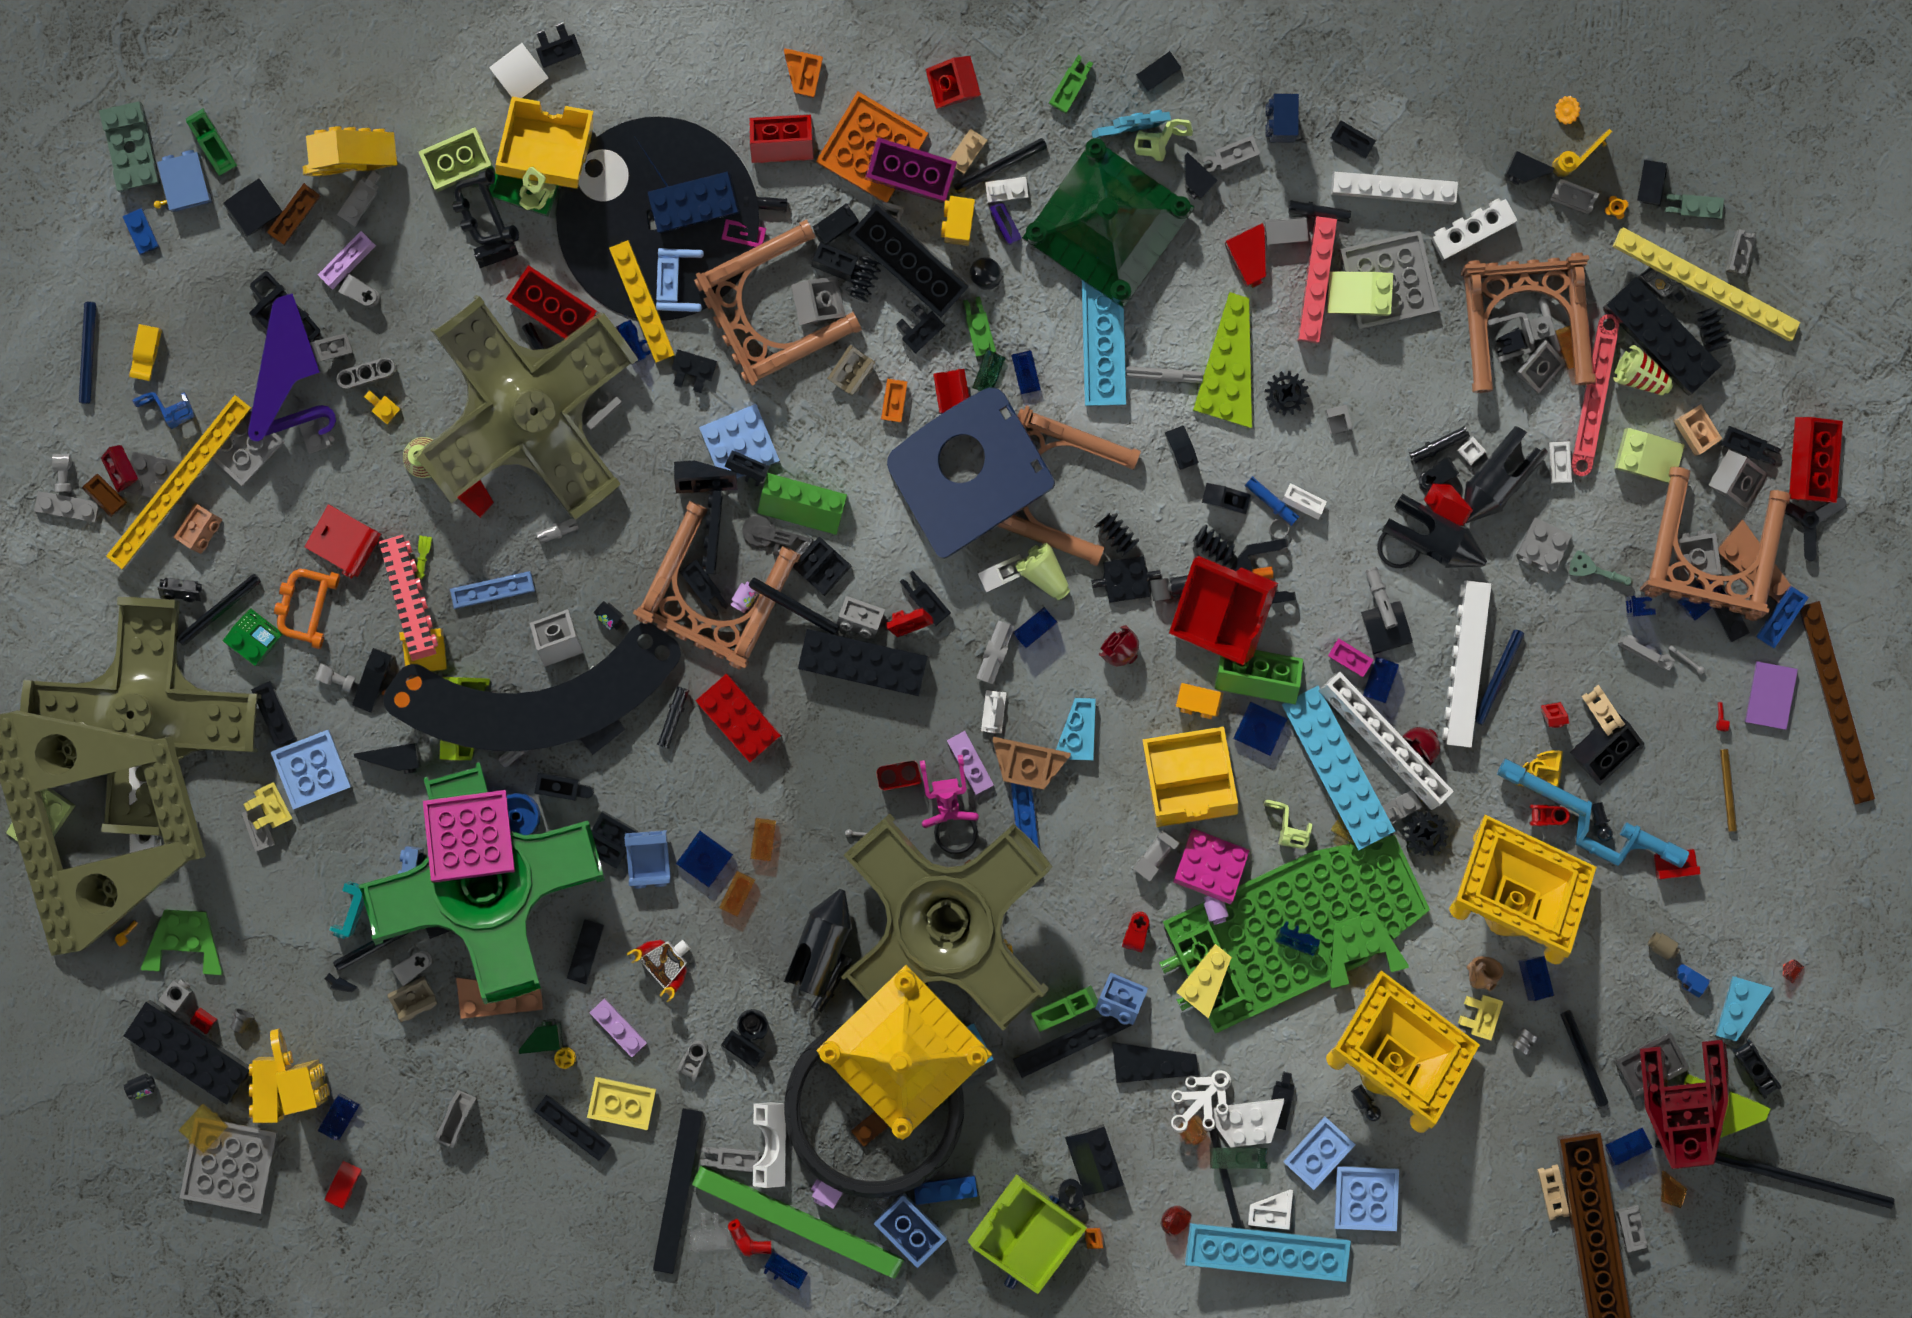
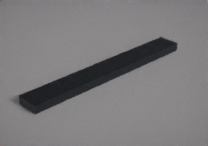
[653,1108,703,1274]

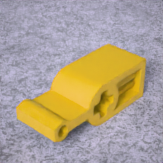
[129,324,162,381]

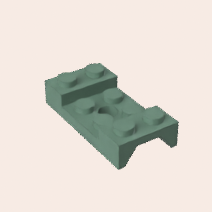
[99,101,160,192]

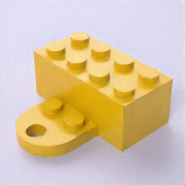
[302,126,397,176]
[270,1028,330,1115]

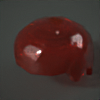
[1160,1205,1192,1236]

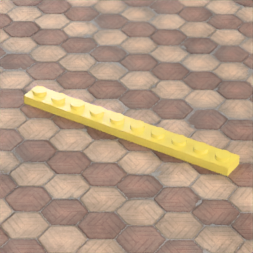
[1613,227,1800,341]

